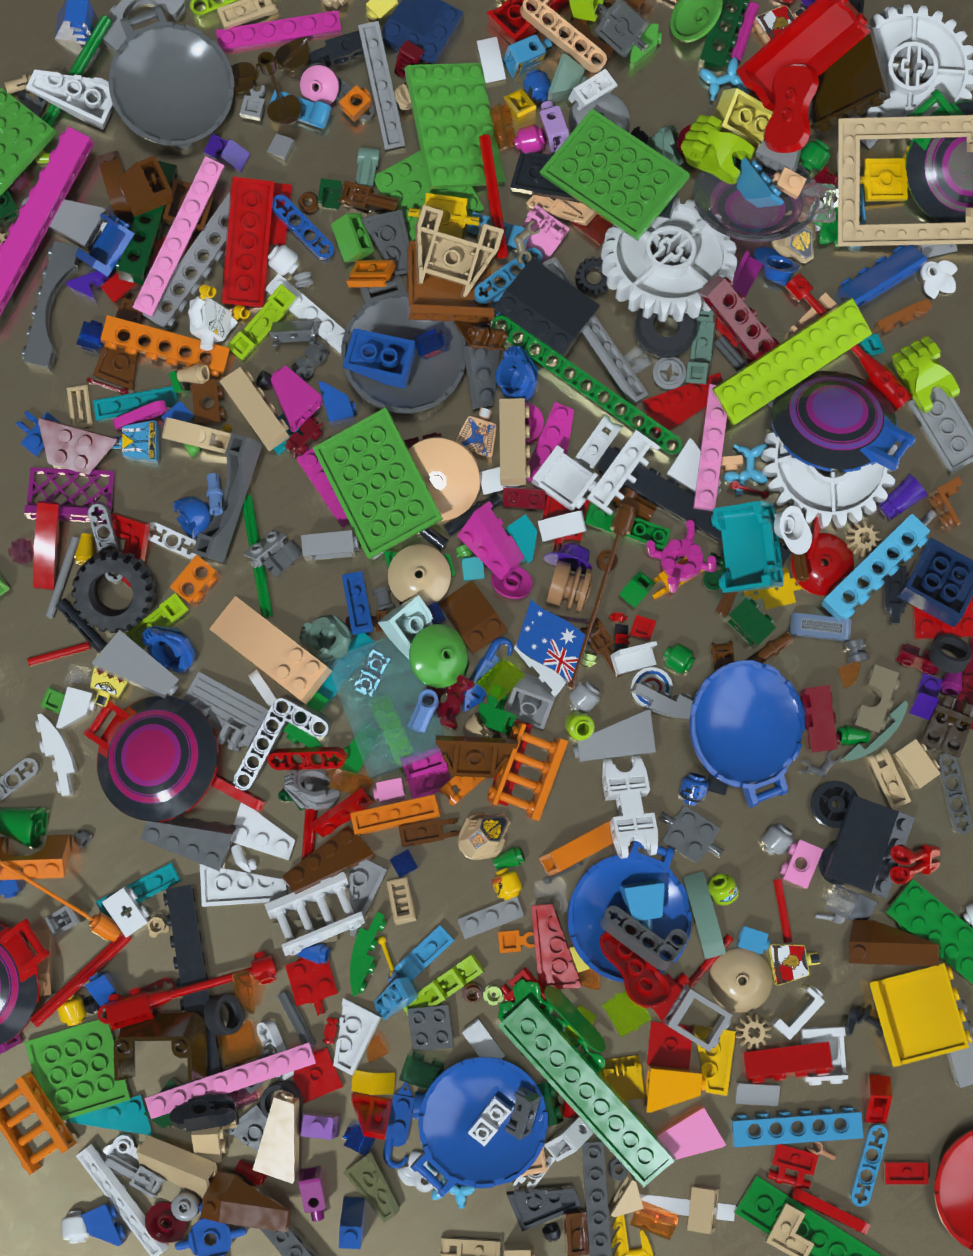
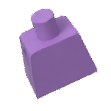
[299,1110,341,1140]

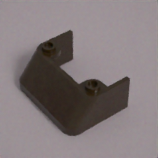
[114,1012,208,1081]

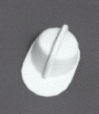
[773,506,812,554]

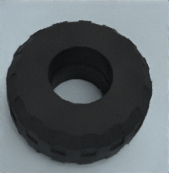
[634,308,697,359]

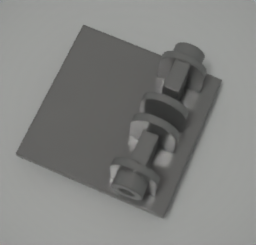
[407,1003,454,1051]

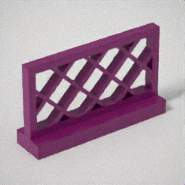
[24,467,115,523]

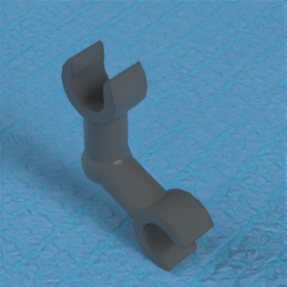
[798,750,841,777]

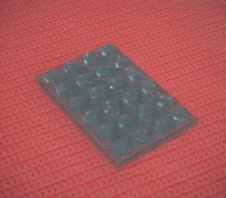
[326,637,445,779]

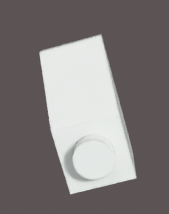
[56,687,96,730]

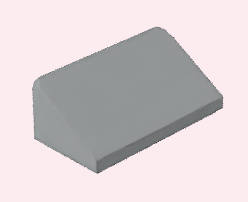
[735,1082,780,1106]

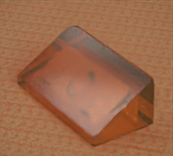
[232,970,255,1014]
[630,1200,679,1240]

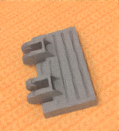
[183,671,269,750]

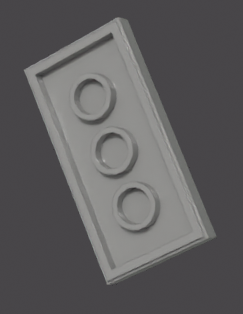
[907,387,973,475]

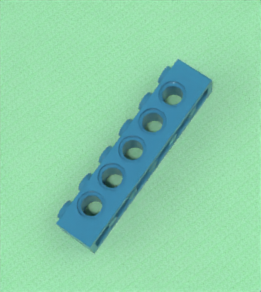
[730,1107,863,1147]

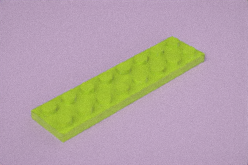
[712,298,872,425]

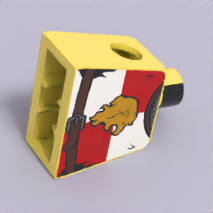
[768,944,820,986]

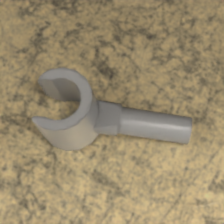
[815,910,847,924]

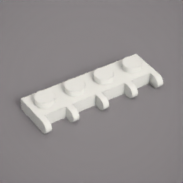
[587,430,660,516]

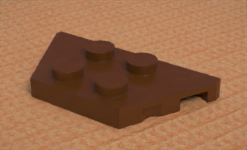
[435,735,518,778]

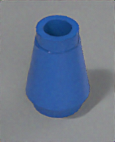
[297,943,330,965]

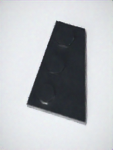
[506,1185,582,1232]

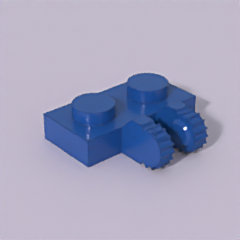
[16,411,61,458]

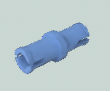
[206,473,223,516]

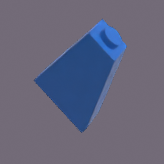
[339,1196,365,1249]

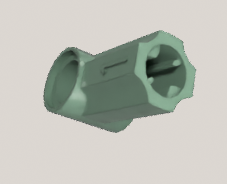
[355,146,381,189]

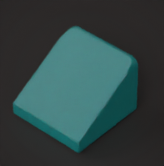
[858,333,886,357]
[461,557,485,581]

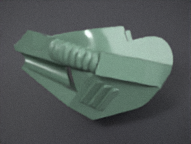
[647,124,684,166]
[299,615,352,663]

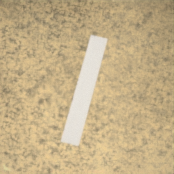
[640,1194,736,1221]

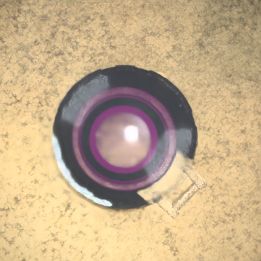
[693,151,837,242]

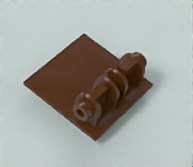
[454,321,508,351]

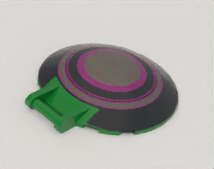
[904,89,973,223]

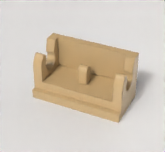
[687,1186,720,1234]

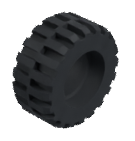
[71,549,156,633]

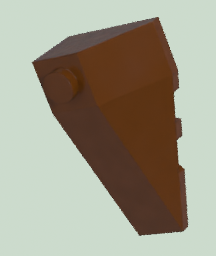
[849,920,939,966]
[201,1171,290,1233]

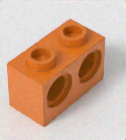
[170,555,218,605]

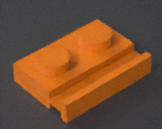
[346,260,396,287]

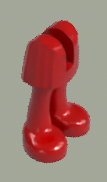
[890,844,940,884]

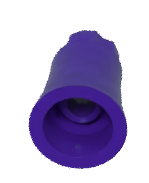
[878,473,928,520]

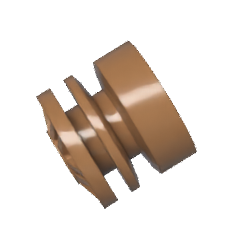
[546,560,592,612]

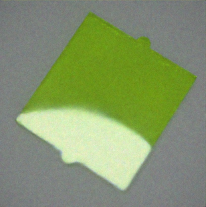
[476,658,526,701]
[602,991,651,1038]

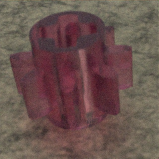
[8,170,30,193]
[8,538,34,565]

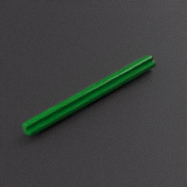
[42,15,112,126]
[242,494,273,618]

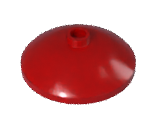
[791,533,854,596]

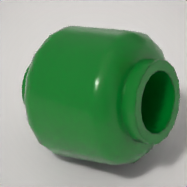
[800,139,831,172]
[663,643,696,674]

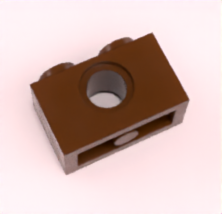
[191,380,225,426]

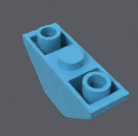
[737,157,784,208]
[374,977,419,1020]

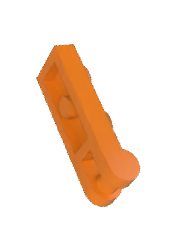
[439,776,485,806]

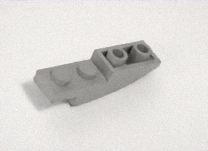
[631,681,694,720]

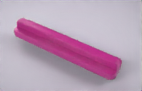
[731,2,759,62]

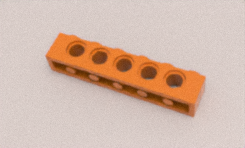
[100,315,230,377]

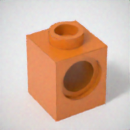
[339,85,372,122]

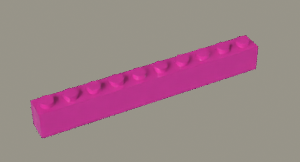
[0,126,95,315]

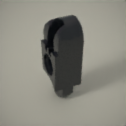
[309,31,364,68]
[169,1093,237,1132]

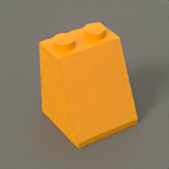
[644,1065,706,1113]

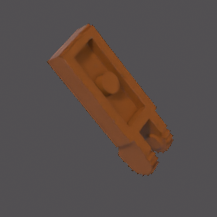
[874,299,932,333]

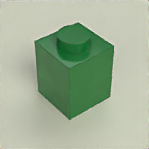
[619,570,656,608]

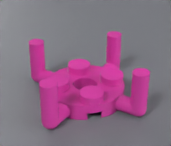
[646,520,717,593]

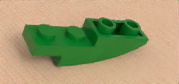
[584,503,671,550]
[350,911,387,997]

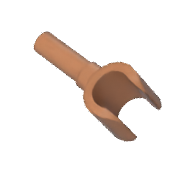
[806,1142,836,1160]

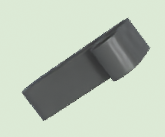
[600,906,688,971]

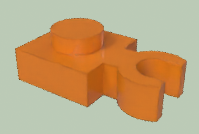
[498,930,535,953]

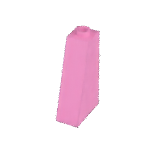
[655,1106,726,1160]

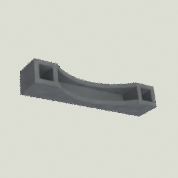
[21,241,80,371]
[193,433,263,563]

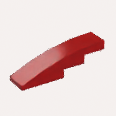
[101,235,167,304]
[33,501,59,590]

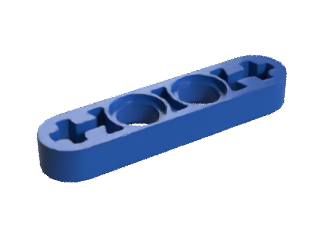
[272,195,334,260]

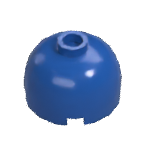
[172,496,211,539]

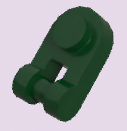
[702,552,726,591]

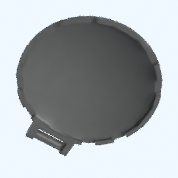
[108,5,234,146]
[341,275,467,413]

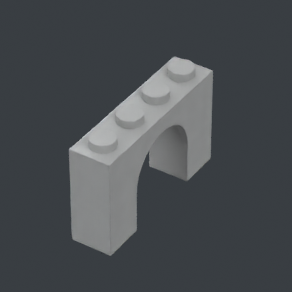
[101,0,188,53]

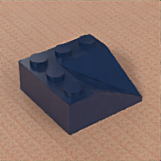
[381,0,464,65]
[898,537,973,628]

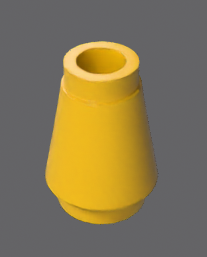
[74,533,95,565]

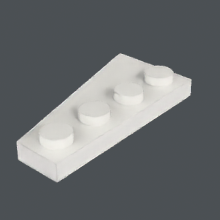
[200,864,287,907]

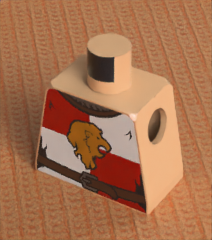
[753,5,804,44]

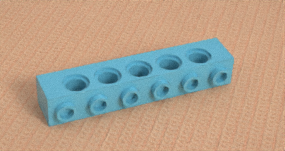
[821,514,930,622]

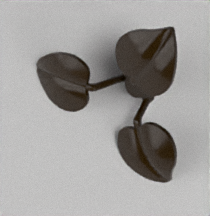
[231,37,310,126]

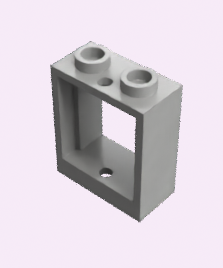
[301,530,359,561]
[663,985,733,1052]

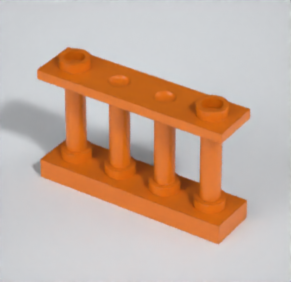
[487,723,568,821]
[350,794,440,835]
[0,1071,77,1175]

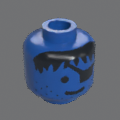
[523,69,551,102]
[679,772,709,806]

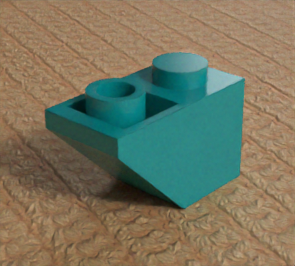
[505,514,538,565]

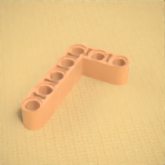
[520,0,607,73]

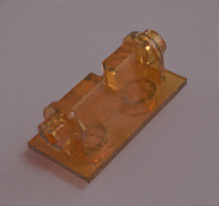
[490,103,515,150]
[327,768,374,794]

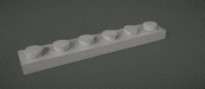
[358,21,405,150]

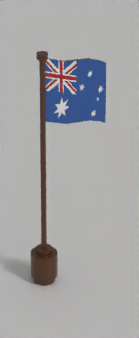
[516,504,636,689]

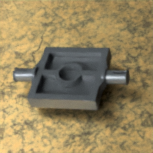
[595,0,650,57]
[658,805,724,864]

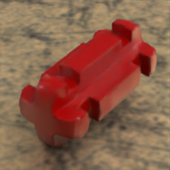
[322,1018,339,1044]

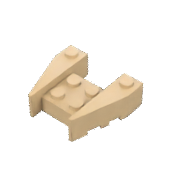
[415,205,504,298]

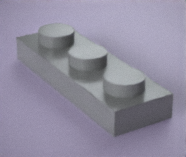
[457,896,524,939]

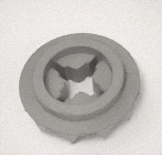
[653,357,686,390]

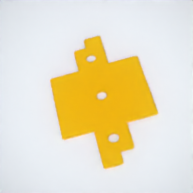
[744,567,802,610]

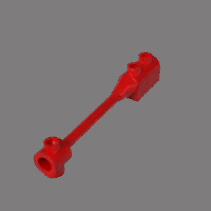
[785,273,913,412]
[104,951,277,1030]

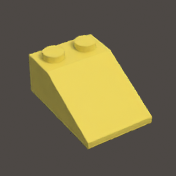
[714,88,772,150]

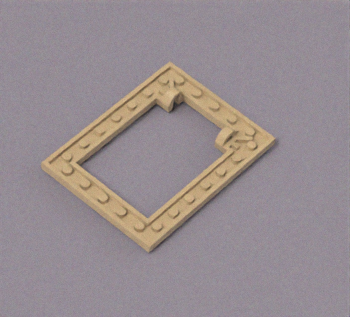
[838,115,973,246]

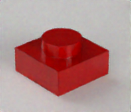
[630,615,656,642]

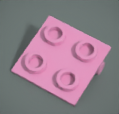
[521,205,570,262]

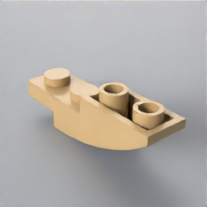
[161,417,231,454]

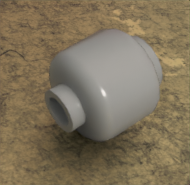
[569,681,600,712]
[762,823,794,855]
[171,1191,201,1221]

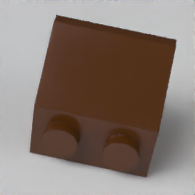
[163,179,215,231]

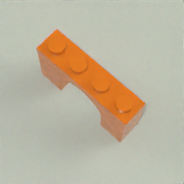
[0,835,71,880]

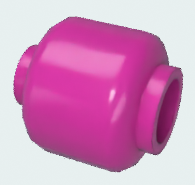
[514,124,546,153]

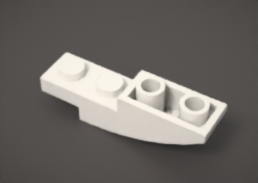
[35,714,78,797]

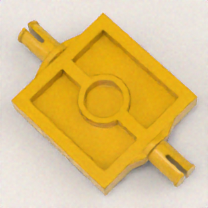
[860,158,908,202]
[408,193,480,239]

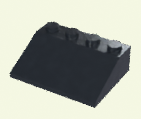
[494,258,601,358]
[824,795,915,898]

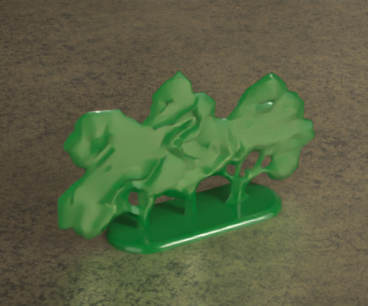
[498,979,606,1073]

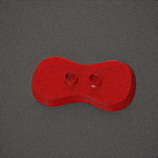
[763,64,819,153]
[599,926,672,1008]

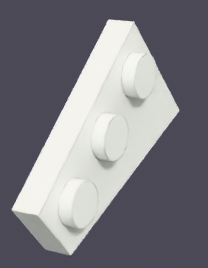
[233,803,296,861]
[333,998,382,1075]

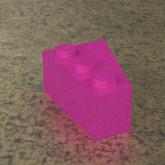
[457,501,525,580]

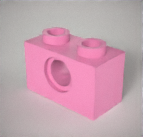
[373,778,406,804]
[780,839,823,889]

